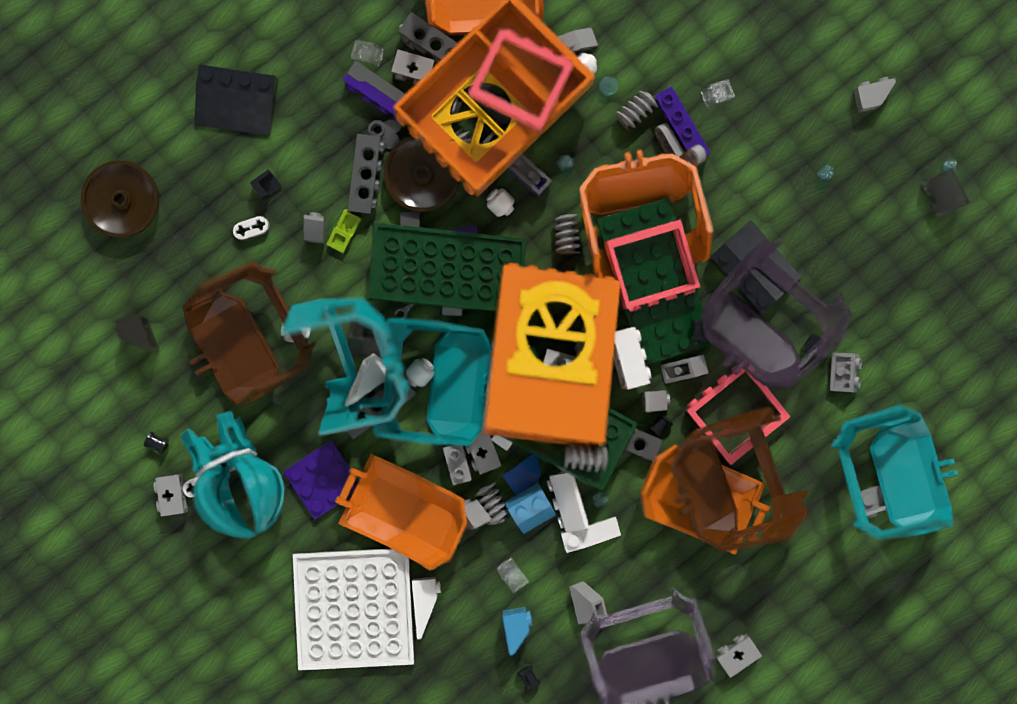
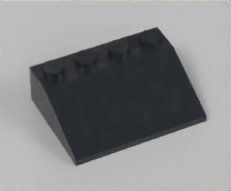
[194,64,279,136]
[709,220,801,315]

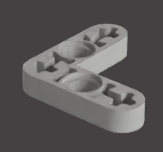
[655,123,707,167]

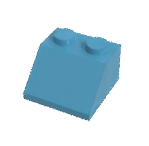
[505,483,556,534]
[503,607,532,655]

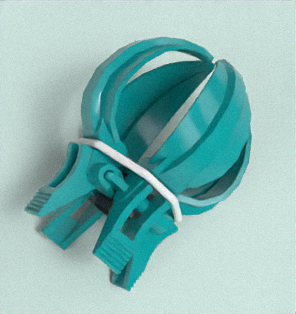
[180,411,284,538]

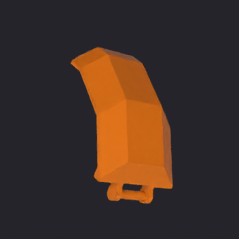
[639,445,771,555]
[335,454,467,570]

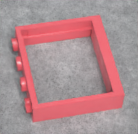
[469,29,573,132]
[604,220,700,312]
[685,362,791,465]

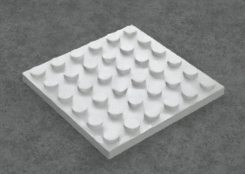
[293,549,414,670]

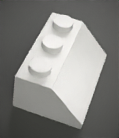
[613,327,651,389]
[547,471,589,532]

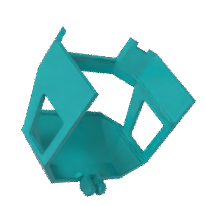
[282,298,409,435]
[364,318,491,446]
[831,405,958,539]

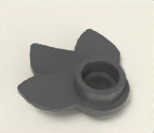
[368,120,402,156]

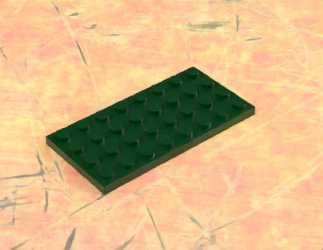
[596,197,713,365]
[368,222,526,313]

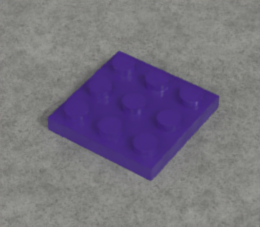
[283,440,359,520]

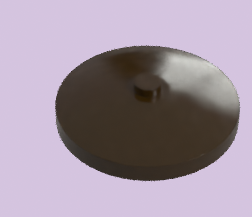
[384,136,460,212]
[81,160,159,238]

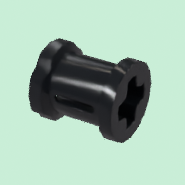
[691,320,709,341]
[648,412,673,437]
[144,432,169,455]
[517,665,541,690]

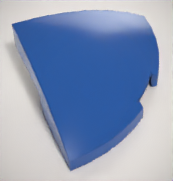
[503,454,541,495]

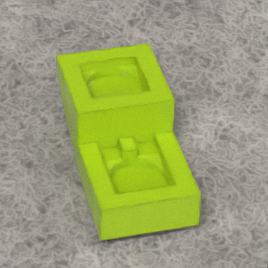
[326,209,362,253]

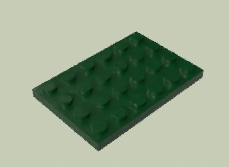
[501,407,638,492]

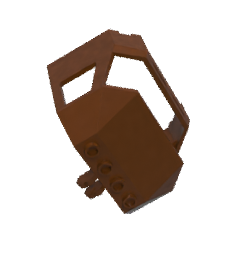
[183,262,316,408]
[671,407,808,552]

